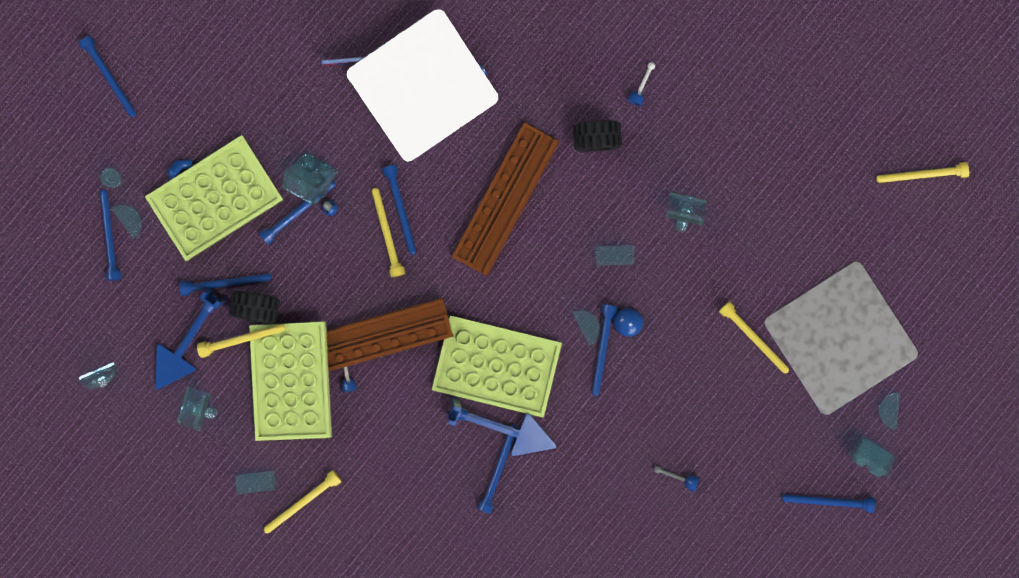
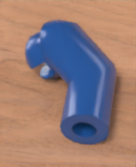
[167,159,193,180]

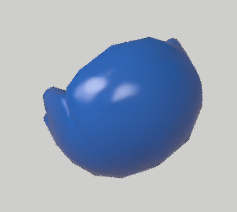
[612,307,644,337]

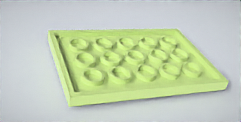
[145,135,283,262]
[432,316,562,418]
[249,322,332,441]

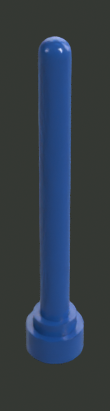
[78,35,136,117]
[382,165,416,255]
[259,180,336,245]
[100,189,121,281]
[179,273,272,296]
[592,304,617,396]
[476,424,517,514]
[782,494,875,513]

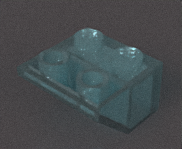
[282,153,338,205]
[849,436,896,478]

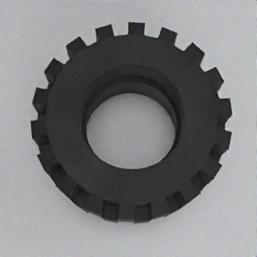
[573,120,622,152]
[228,291,280,324]

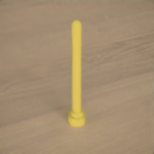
[876,162,969,183]
[372,188,406,278]
[719,301,789,373]
[197,324,285,358]
[264,470,342,533]

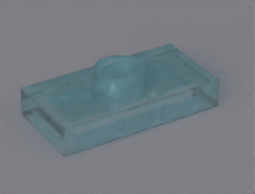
[595,245,635,266]
[235,471,276,494]

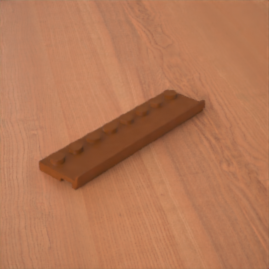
[452,122,559,276]
[326,298,454,372]

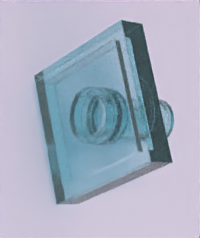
[665,192,707,232]
[177,386,217,431]

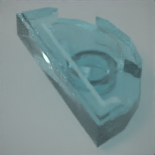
[111,205,142,240]
[572,310,600,346]
[79,363,116,389]
[878,392,900,431]

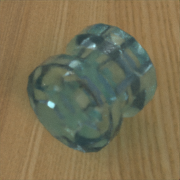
[101,168,122,188]

